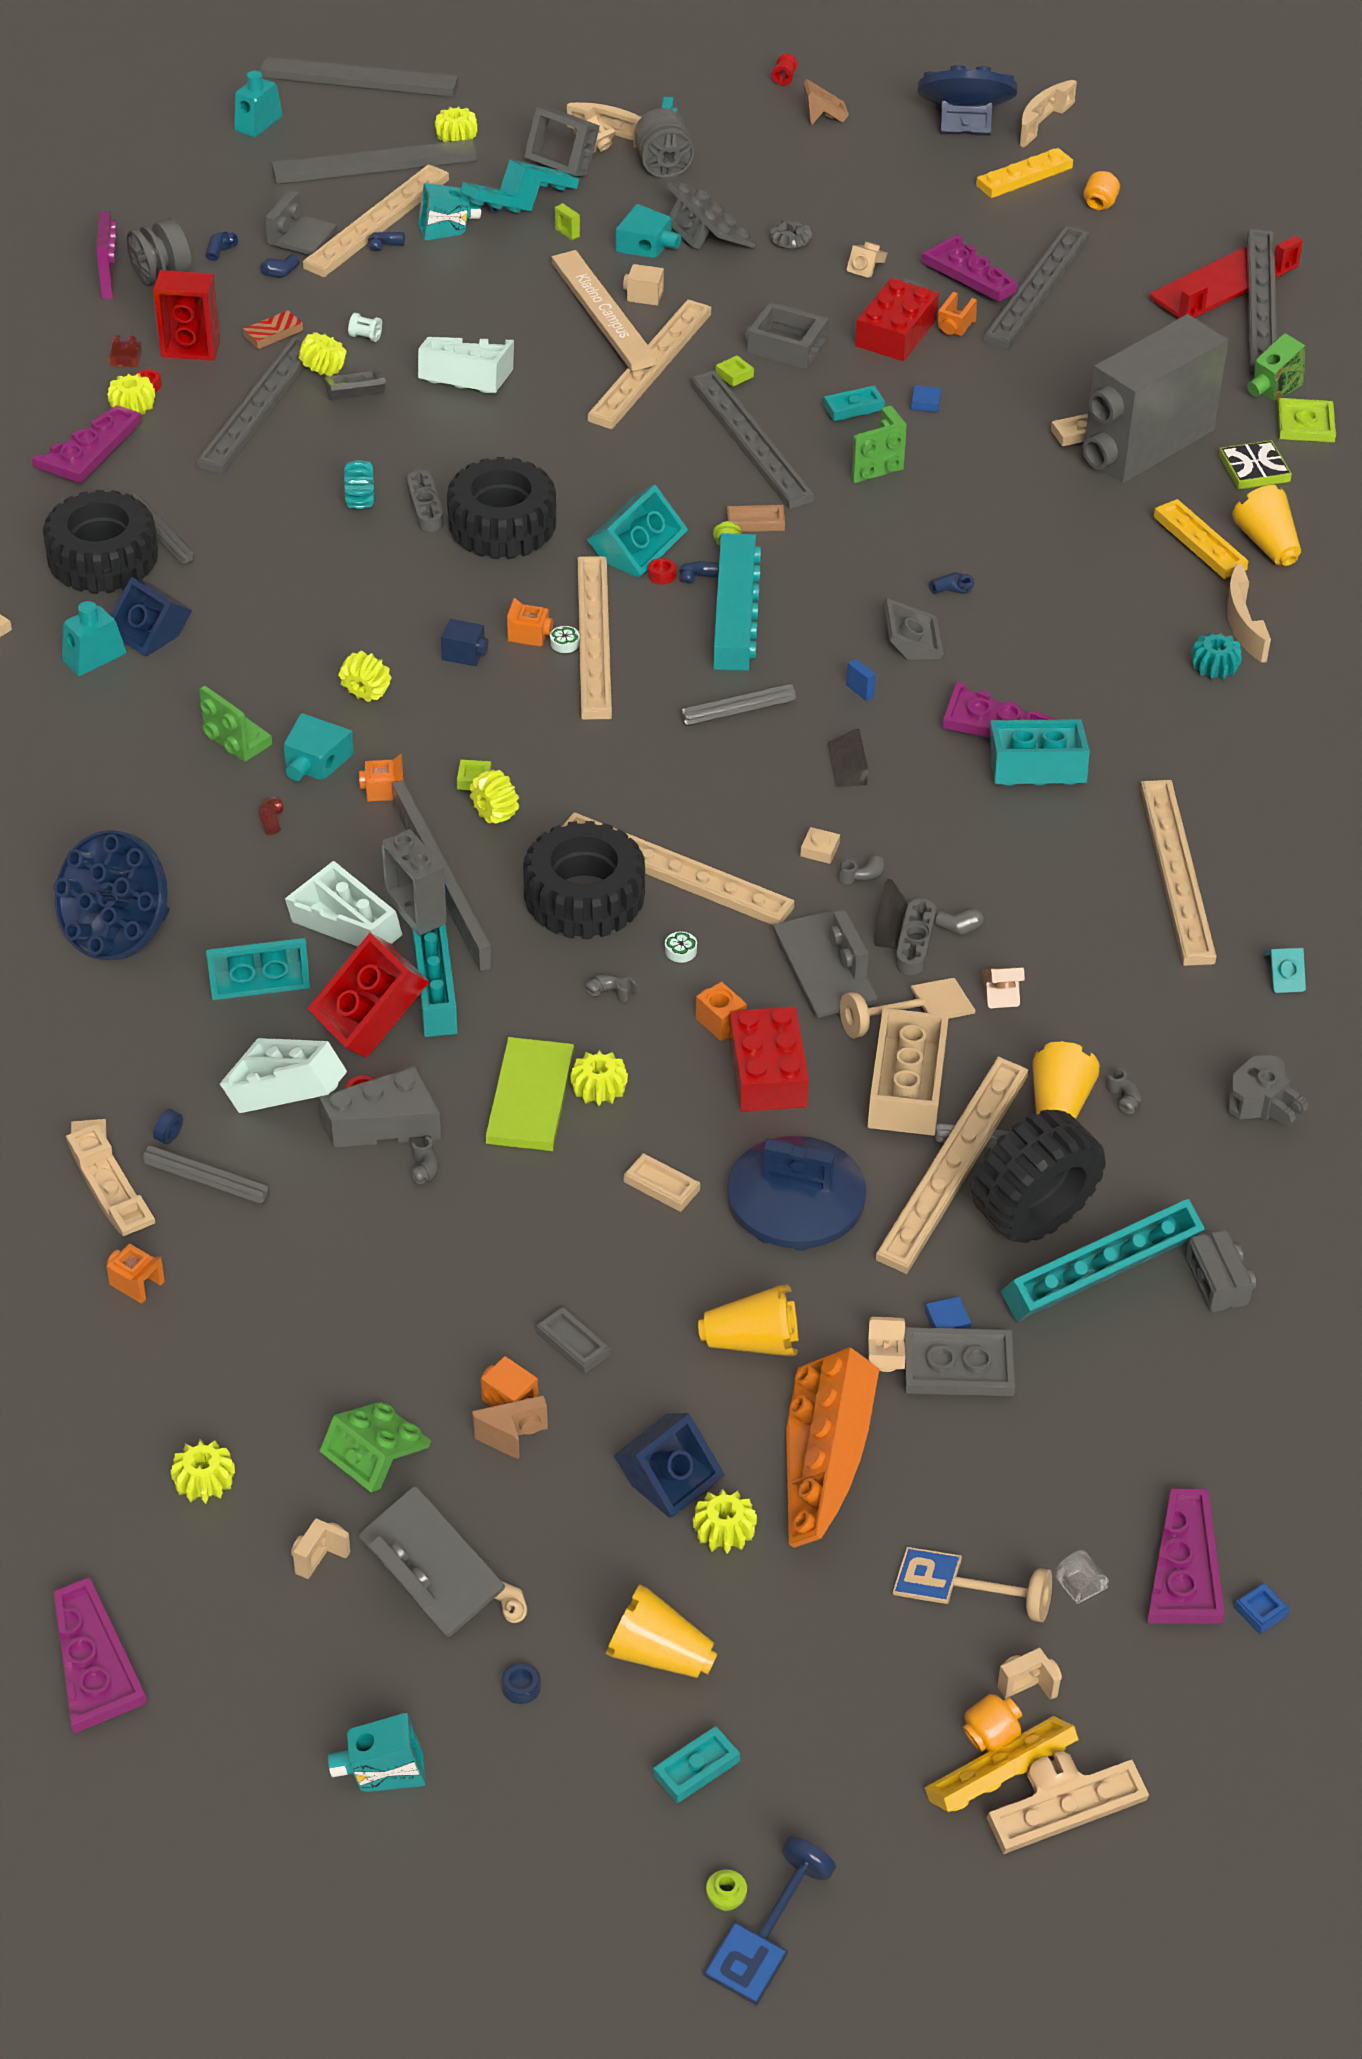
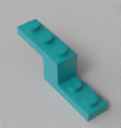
[460,159,580,213]

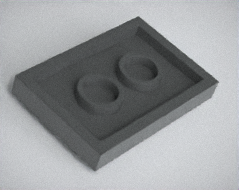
[904,1327,1015,1396]

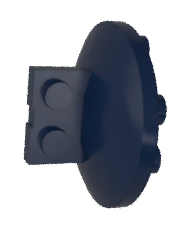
[917,65,1018,136]
[54,830,170,960]
[728,1136,866,1251]

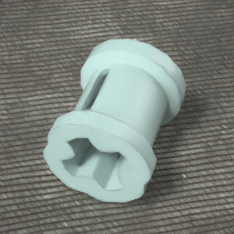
[348,313,382,342]

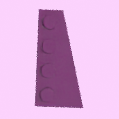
[96,211,117,299]
[922,234,1018,302]
[32,405,142,483]
[943,681,1058,738]
[1147,1489,1225,1624]
[53,1577,147,1734]

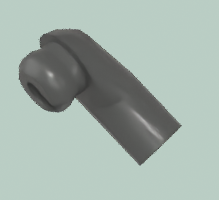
[935,909,984,935]

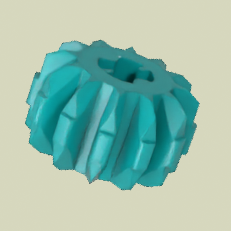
[344,460,375,509]
[1191,632,1242,680]

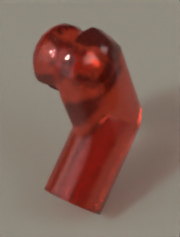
[259,797,283,835]

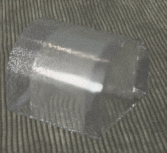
[1055,1550,1109,1604]

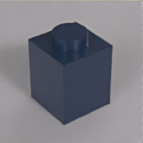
[441,619,489,667]

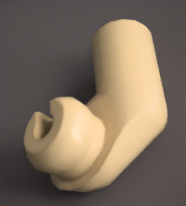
[494,1581,528,1623]

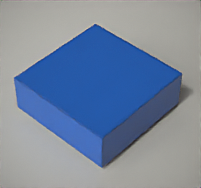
[911,385,942,412]
[846,659,876,701]
[925,1296,971,1329]
[1234,1582,1290,1634]

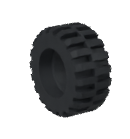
[447,457,557,559]
[43,489,158,594]
[523,821,645,939]
[971,1109,1106,1243]

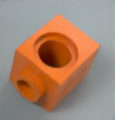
[696,981,747,1041]
[481,1356,538,1407]

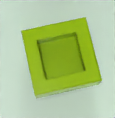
[555,203,580,240]
[716,355,754,387]
[457,759,491,790]

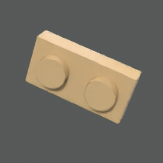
[1051,413,1088,446]

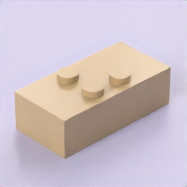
[867,1008,949,1136]

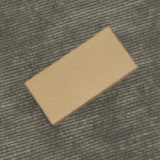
[624,1153,700,1212]

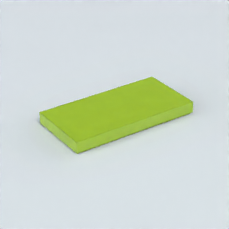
[486,1037,574,1151]

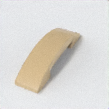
[1020,80,1077,147]
[567,102,641,148]
[1227,564,1271,662]
[66,1123,155,1237]

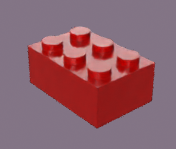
[153,270,220,361]
[855,278,939,361]
[307,932,430,1058]
[729,1007,809,1112]

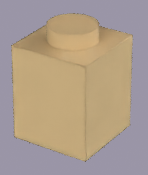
[623,264,664,306]

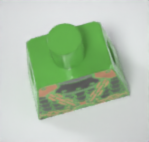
[1247,333,1306,401]

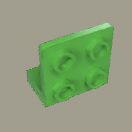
[851,406,907,483]
[199,686,272,762]
[320,1402,431,1493]

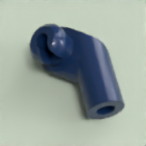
[260,254,299,278]

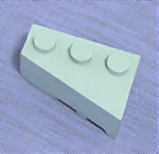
[418,337,514,393]
[285,861,402,947]
[220,1038,347,1113]

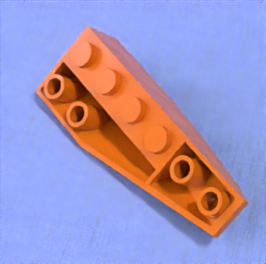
[786,1347,879,1548]

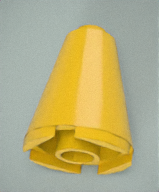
[1232,485,1301,566]
[1032,1041,1100,1119]
[698,1284,798,1356]
[605,1584,718,1678]

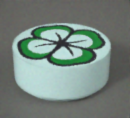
[550,626,580,653]
[665,932,697,963]

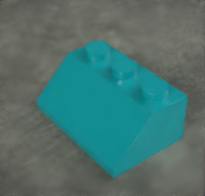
[587,484,688,577]
[990,719,1090,786]
[206,938,310,1000]

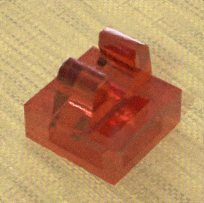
[109,335,142,367]

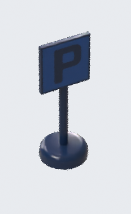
[703,1836,836,2005]

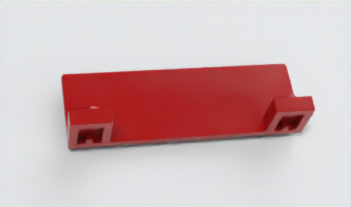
[1150,236,1303,318]

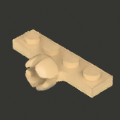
[987,1751,1149,1854]

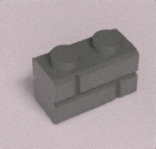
[1186,1230,1256,1312]

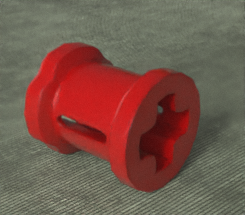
[772,53,798,86]

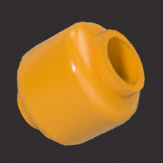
[1083,171,1120,210]
[962,1694,1023,1752]

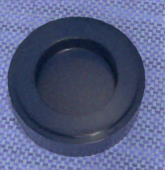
[153,1109,183,1144]
[502,1663,541,1704]

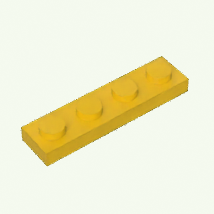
[976,148,1073,198]
[1154,499,1249,579]
[924,1716,1079,1813]

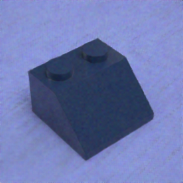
[111,577,192,656]
[614,1413,725,1518]

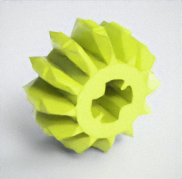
[435,106,478,142]
[298,332,347,376]
[107,373,155,415]
[338,650,392,702]
[470,770,519,824]
[571,1049,628,1106]
[171,1439,235,1504]
[693,1488,757,1554]

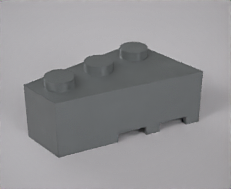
[319,1066,441,1147]

